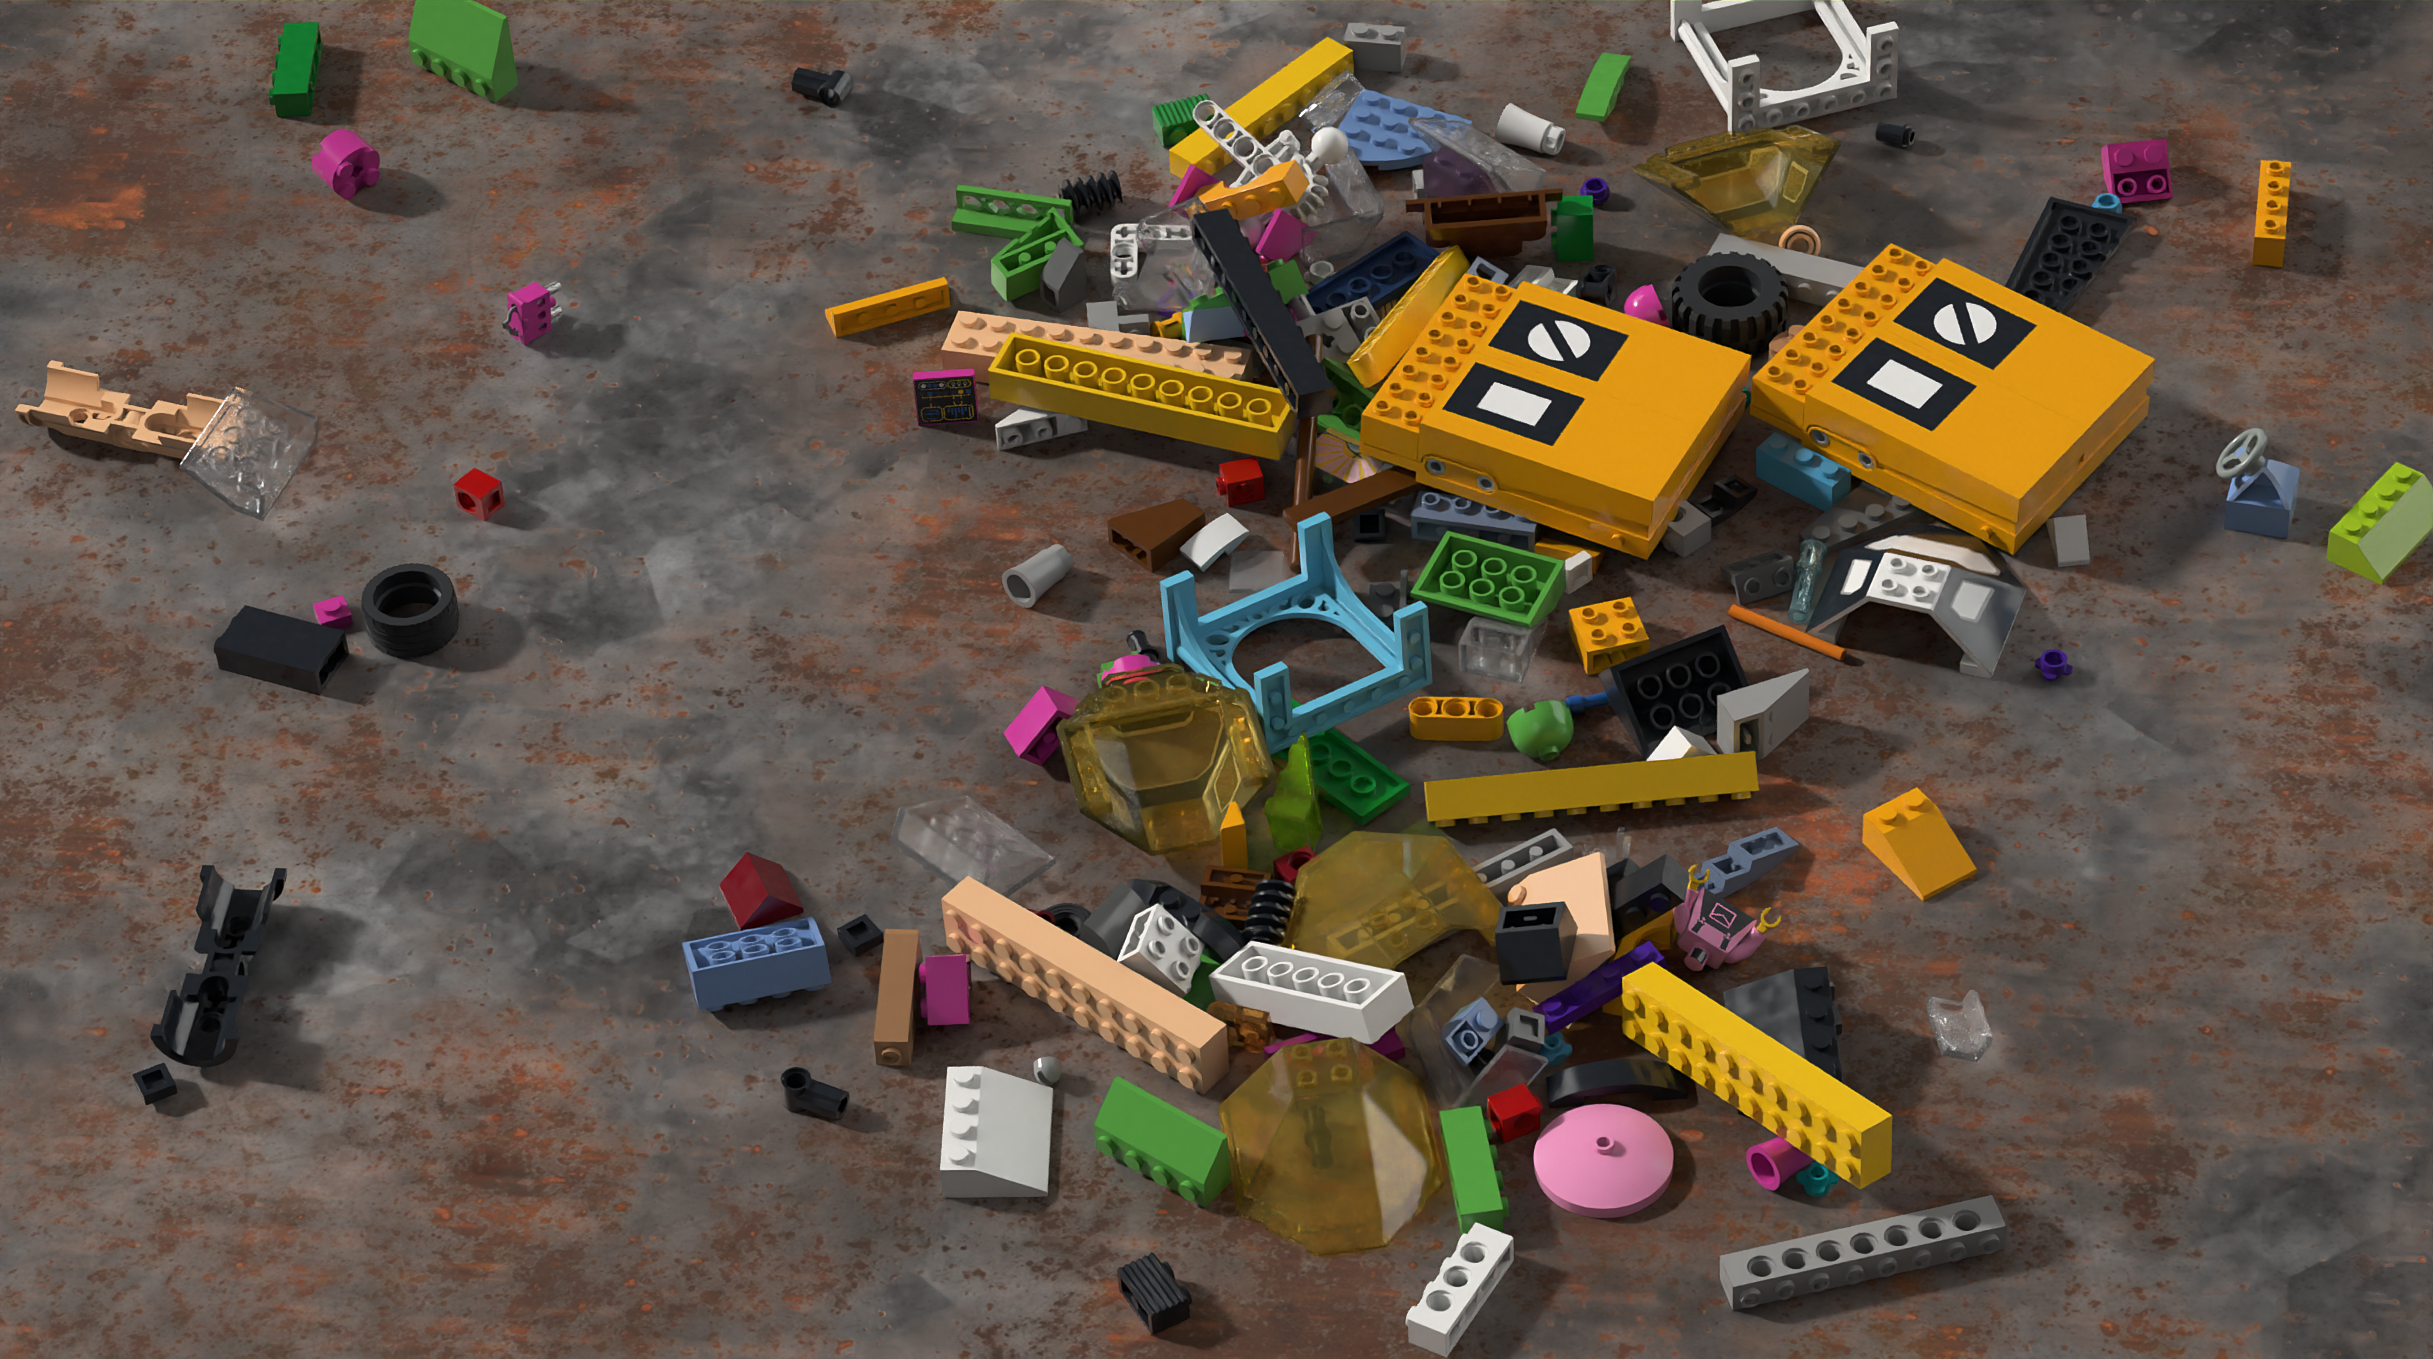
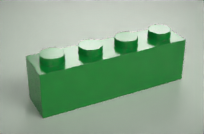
[269,22,323,117]

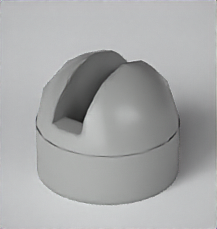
[1033,1056,1061,1086]

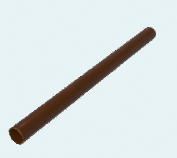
[1289,334,1323,573]

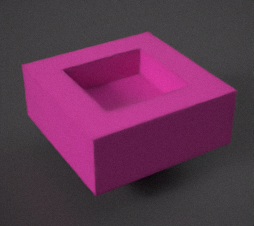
[313,595,353,629]

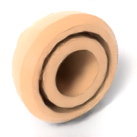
[1779,225,1821,256]

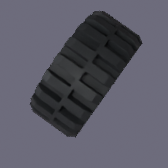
[1672,251,1789,358]

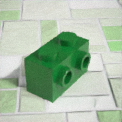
[1551,195,1594,262]

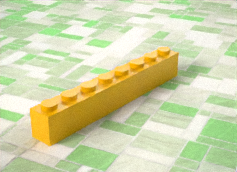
[1169,37,1354,179]

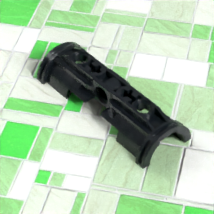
[150,865,287,1067]

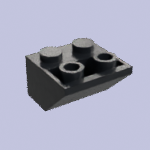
[1495,901,1578,986]

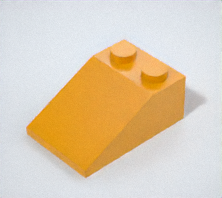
[1862,787,1977,901]

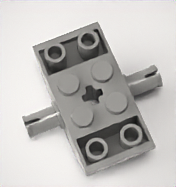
[1288,294,1381,370]

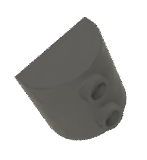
[1079,882,1147,961]

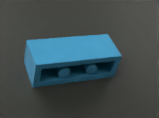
[1756,432,1851,512]

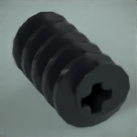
[1058,170,1123,215]
[1242,879,1298,946]

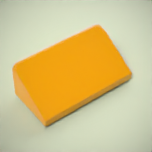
[1534,538,1605,574]
[1220,801,1248,869]

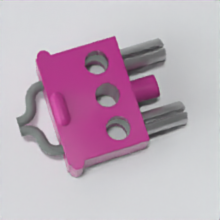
[502,281,563,346]

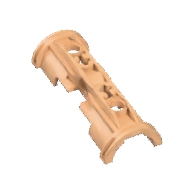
[15,360,243,464]

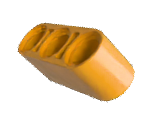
[1409,697,1504,742]

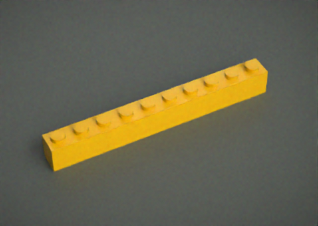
[1424,751,1759,827]

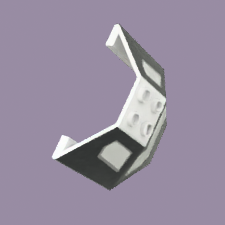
[1805,523,2026,679]

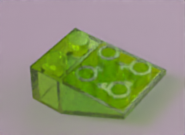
[1264,732,1323,852]

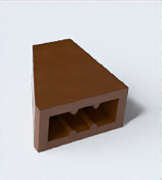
[1107,498,1206,573]

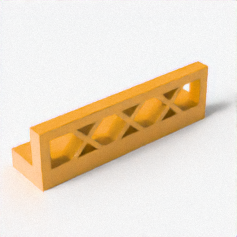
[825,277,951,338]

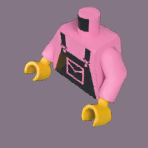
[1673,864,1781,971]

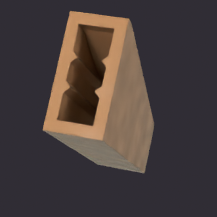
[874,929,923,1065]

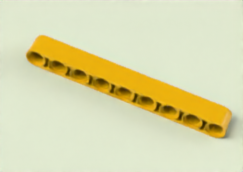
[1347,245,1471,389]

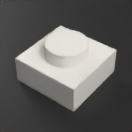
[1565,550,1593,594]

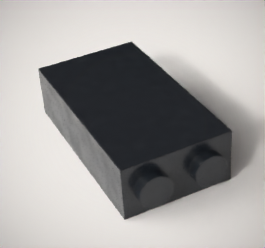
[214,605,349,695]

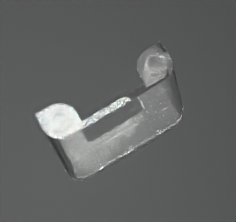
[1112,196,1216,312]

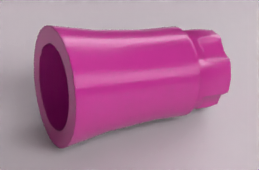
[1746,1136,1815,1191]

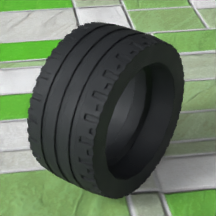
[361,563,459,658]

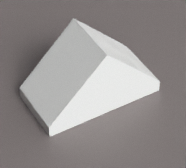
[2046,515,2090,567]
[1646,726,1717,761]

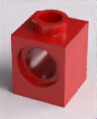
[1216,457,1265,507]
[453,468,506,521]
[1487,1083,1543,1144]

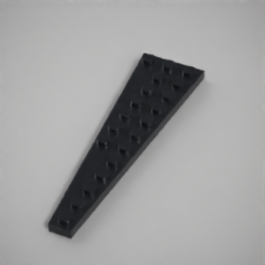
[2005,197,2137,315]

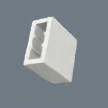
[1117,903,1205,998]

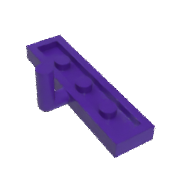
[1532,940,1668,1035]

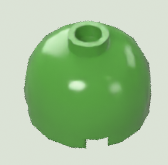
[1506,700,1574,761]

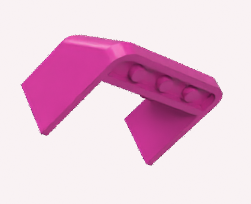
[1169,164,1317,264]

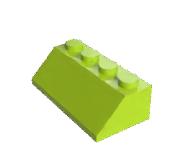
[2326,462,2433,585]

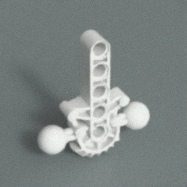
[1193,100,1348,250]

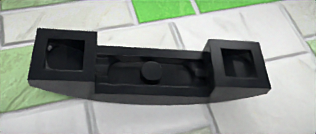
[1546,1059,1687,1108]

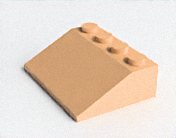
[1507,852,1616,1004]

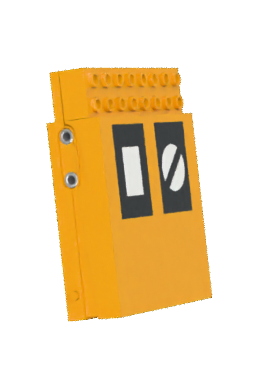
[1750,243,2155,555]
[1359,273,1751,560]

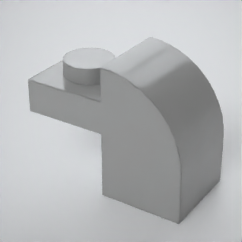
[1086,301,1150,336]

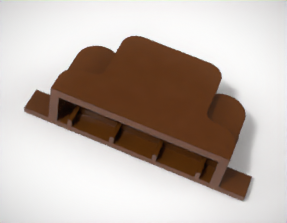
[1405,188,1563,260]

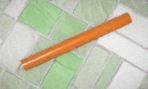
[1728,604,1847,661]

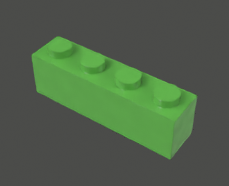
[1439,1106,1509,1235]

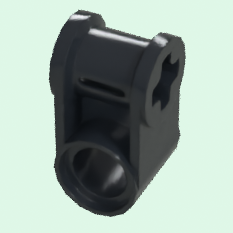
[1576,265,1617,307]

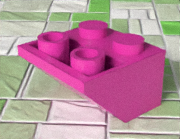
[2101,139,2173,204]

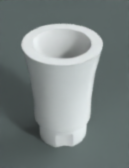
[1496,103,1566,155]

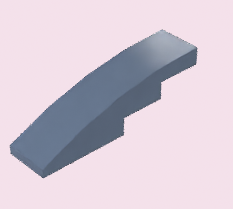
[1688,827,1799,899]

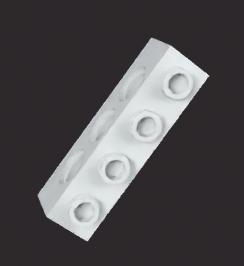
[1405,1222,1514,1357]

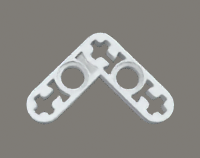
[1110,223,1196,290]

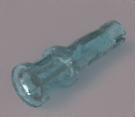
[1787,539,1827,624]

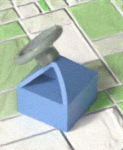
[2216,428,2300,538]

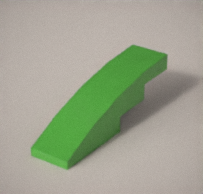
[1575,52,1631,122]

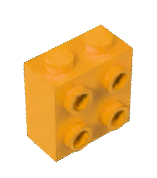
[1569,597,1649,676]

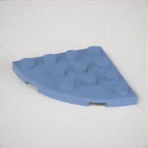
[1329,89,1472,170]

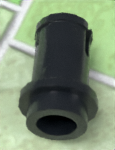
[1876,122,1916,148]

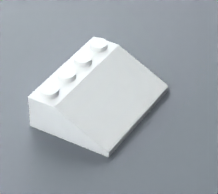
[940,1066,1053,1198]

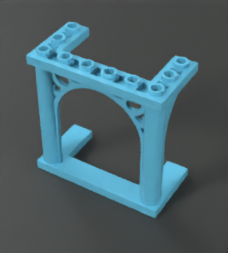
[1160,511,1433,755]

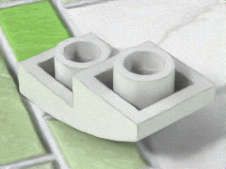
[1180,513,1250,572]

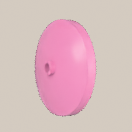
[1534,1104,1674,1218]

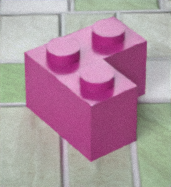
[1004,685,1103,766]
[919,954,972,1025]

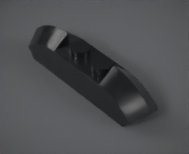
[1127,879,1249,964]

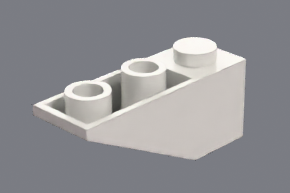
[995,406,1088,451]

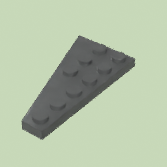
[1799,481,1929,560]

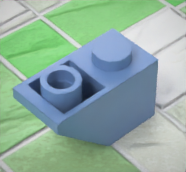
[1441,997,1504,1067]

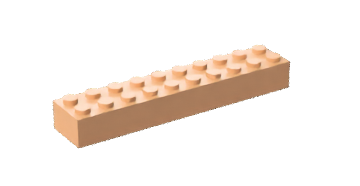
[941,311,1254,383]
[941,876,1230,1095]

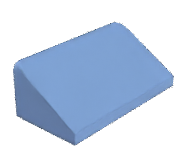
[1183,306,1245,343]

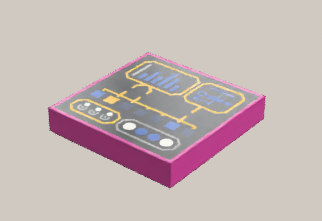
[913,368,979,426]

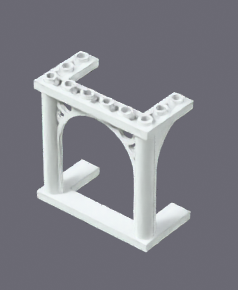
[1671,0,1899,137]

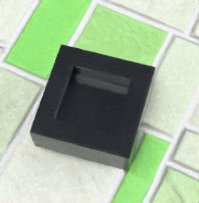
[837,914,884,957]
[132,1062,178,1105]

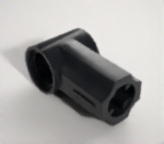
[791,67,854,108]
[781,1067,850,1120]

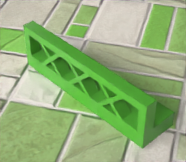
[951,184,1074,239]

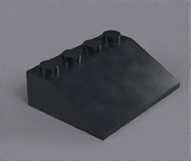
[1598,624,1749,759]
[1723,967,1843,1115]

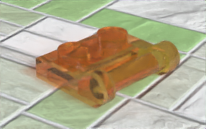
[1207,1001,1276,1053]

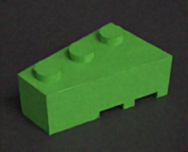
[991,207,1084,302]

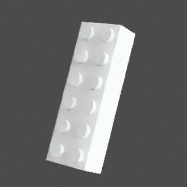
[1208,941,1414,1044]

